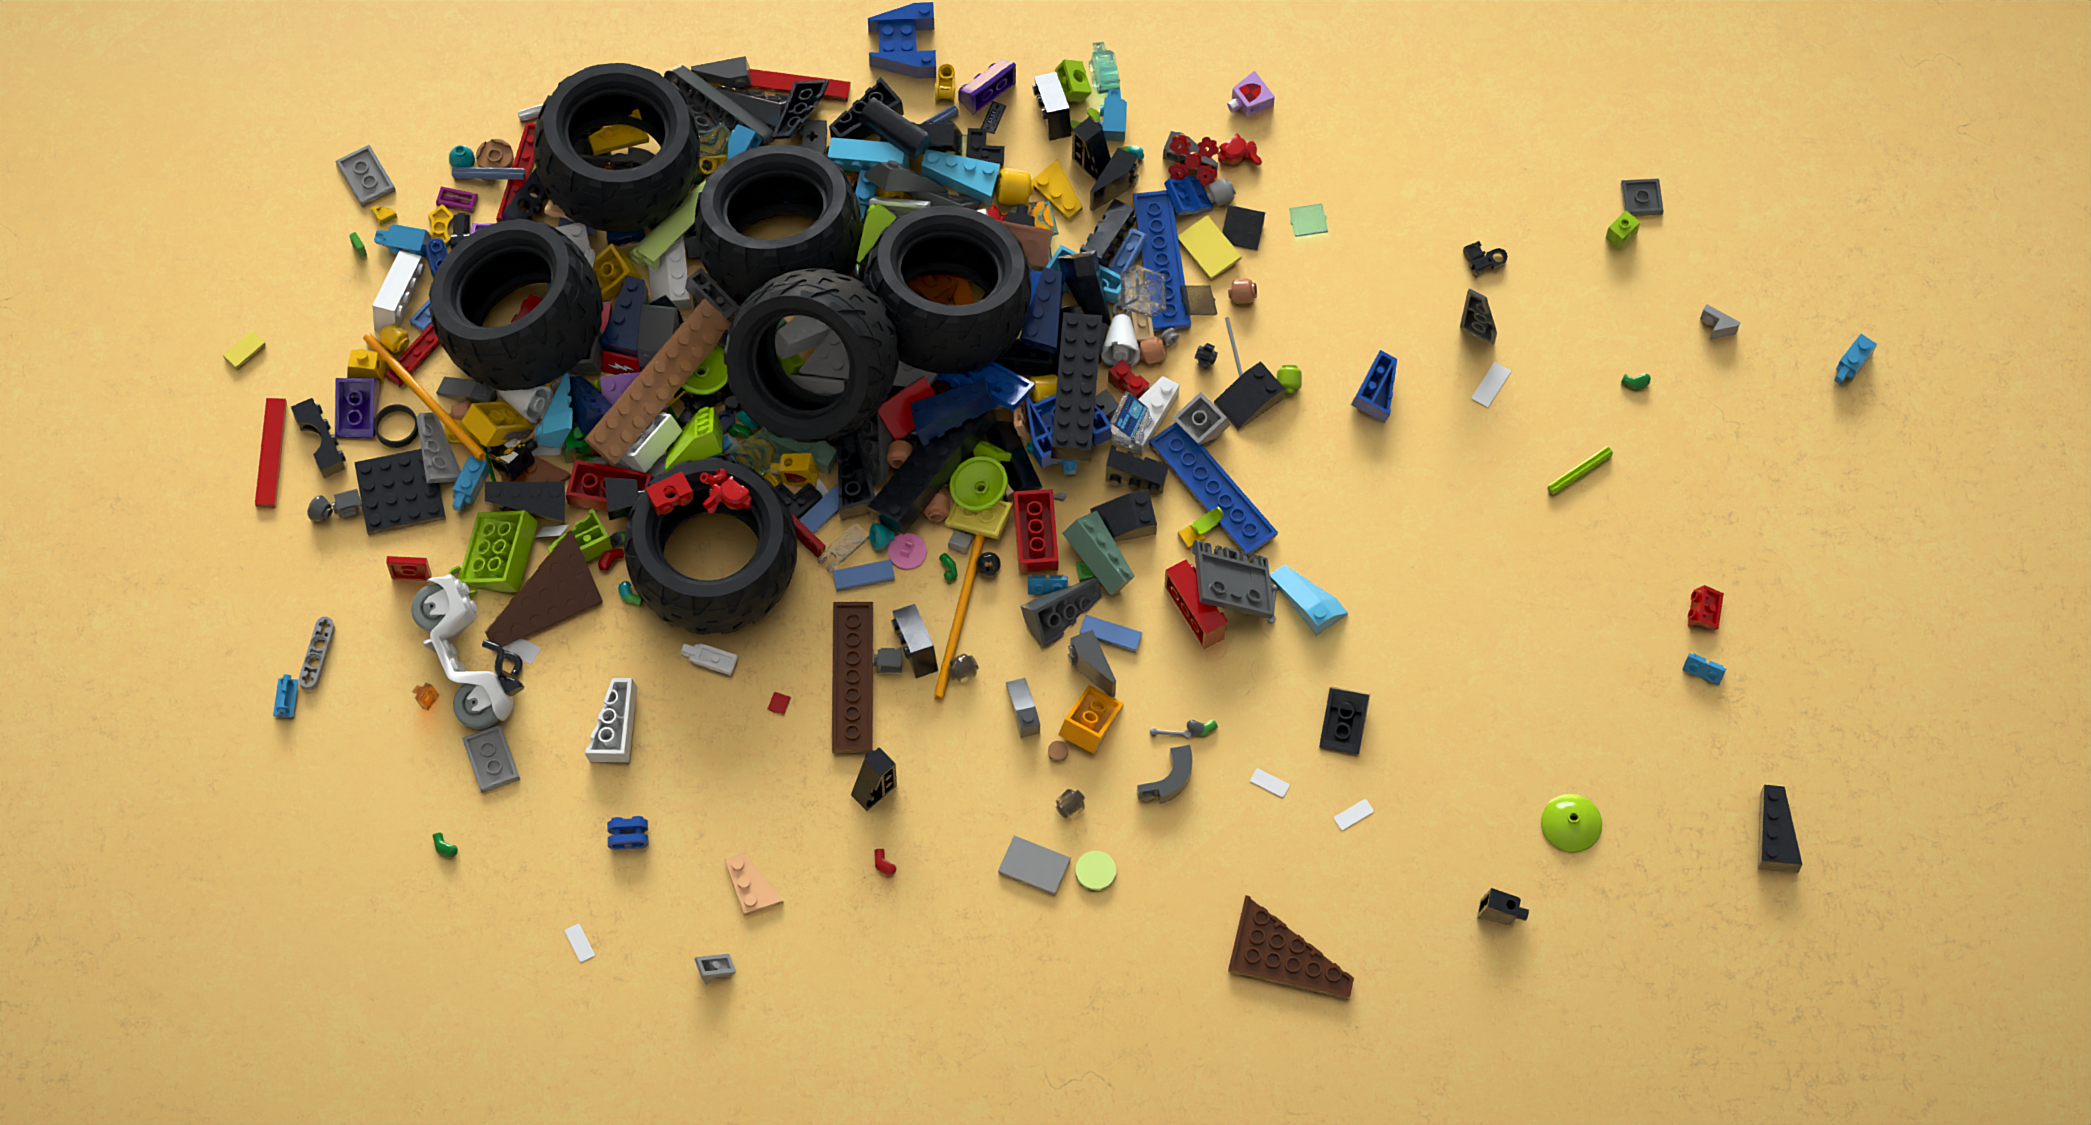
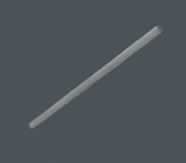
[1225,317,1243,376]

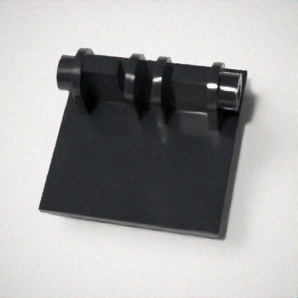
[1222,205,1266,250]

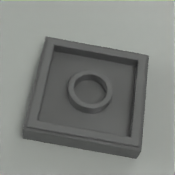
[1621,178,1664,216]

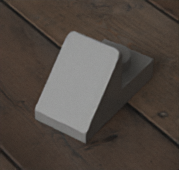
[1700,304,1741,339]
[694,954,736,984]

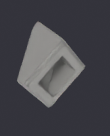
[948,530,974,554]

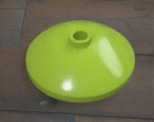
[681,345,728,395]
[950,456,1008,512]
[1541,794,1602,853]

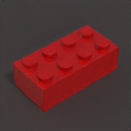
[566,460,653,512]
[1013,489,1059,573]
[1164,559,1228,649]

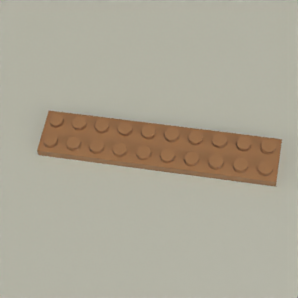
[584,299,731,466]

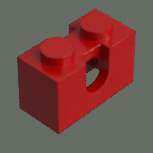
[1108,359,1150,400]
[646,471,694,516]

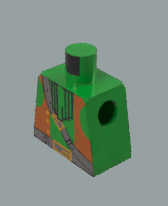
[562,427,601,464]

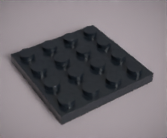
[354,449,446,535]

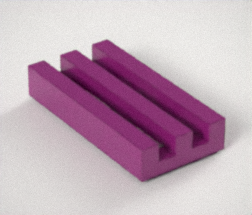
[436,186,478,213]

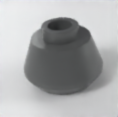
[307,495,333,521]

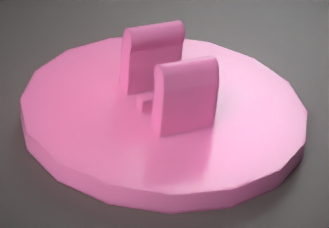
[888,533,927,570]

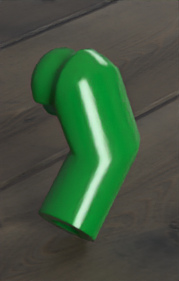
[1621,373,1651,390]
[728,424,754,445]
[939,553,958,582]
[432,832,458,857]

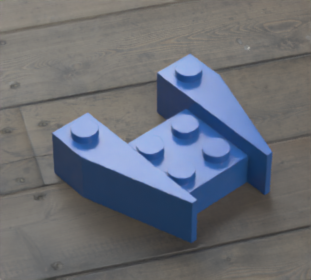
[868,2,937,79]
[1025,394,1112,469]

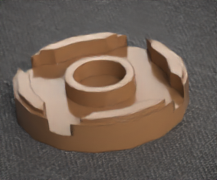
[476,139,514,168]

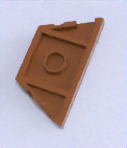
[906,274,958,305]
[501,456,571,511]

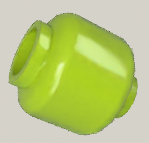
[1277,365,1302,394]

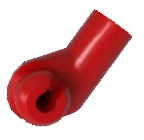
[700,468,728,486]
[598,548,624,571]
[874,849,896,875]

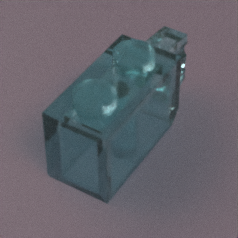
[1088,42,1120,94]

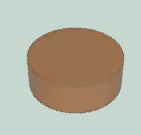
[1048,741,1068,762]

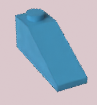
[727,124,762,160]

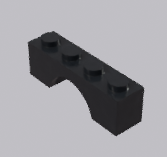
[291,398,346,478]

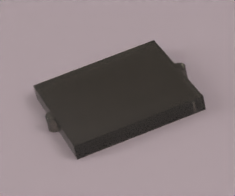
[1179,285,1218,315]

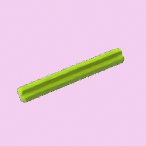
[1547,446,1613,495]

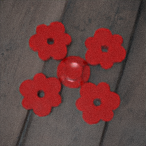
[1168,134,1219,186]

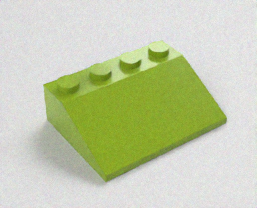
[857,203,897,269]
[665,407,723,472]
[459,510,538,592]

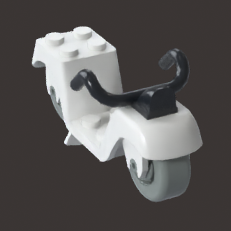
[411,574,525,730]

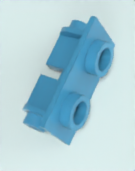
[1028,574,1068,594]
[1682,653,1726,685]
[273,674,299,717]

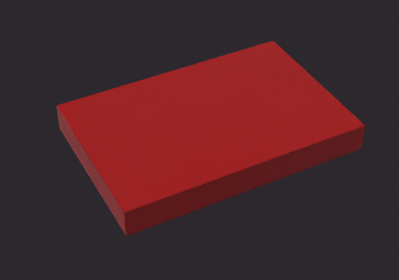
[877,376,936,441]

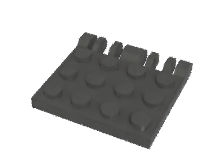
[1192,540,1274,620]

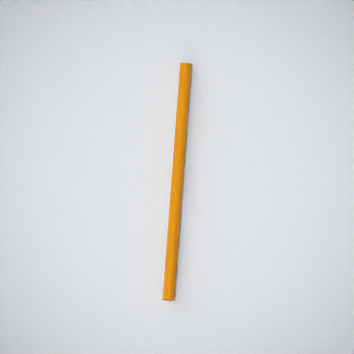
[363,333,486,460]
[933,534,985,700]

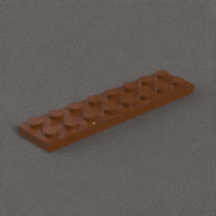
[832,602,873,753]

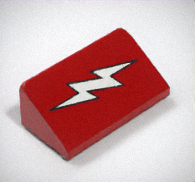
[602,351,643,375]

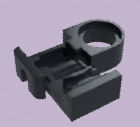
[1463,241,1508,277]

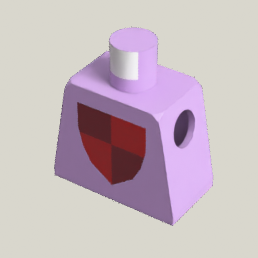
[1227,71,1275,116]

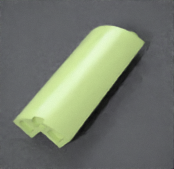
[628,175,709,270]

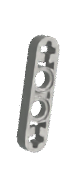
[299,617,335,691]

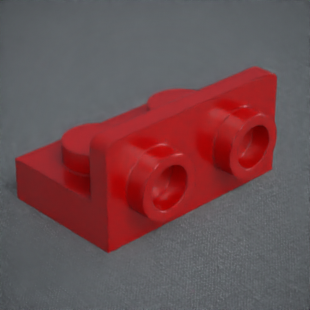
[1688,585,1724,631]

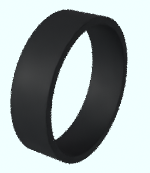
[374,404,418,448]

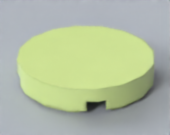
[1076,851,1116,891]

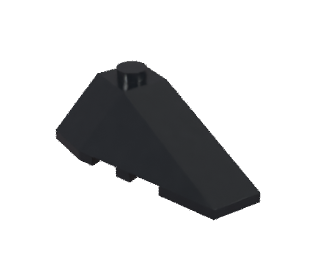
[772,80,829,139]
[1058,250,1111,326]

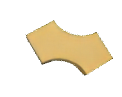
[428,204,454,248]

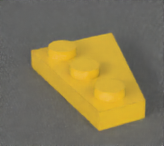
[589,109,649,156]
[1031,159,1083,222]

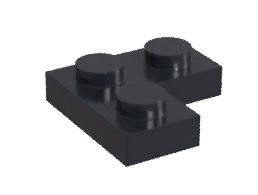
[966,128,1005,166]
[775,482,823,519]

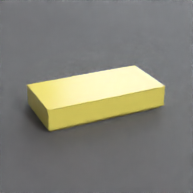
[223,330,266,370]

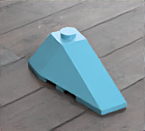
[535,373,573,449]
[1270,564,1348,635]

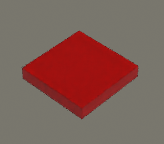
[386,556,432,581]

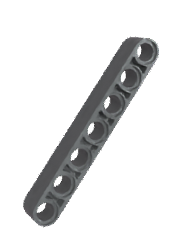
[664,64,775,147]

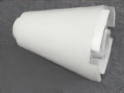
[1101,314,1140,367]
[498,385,552,423]

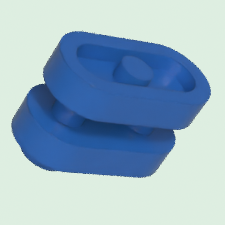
[426,238,448,278]
[607,816,649,850]

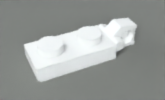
[681,643,738,676]

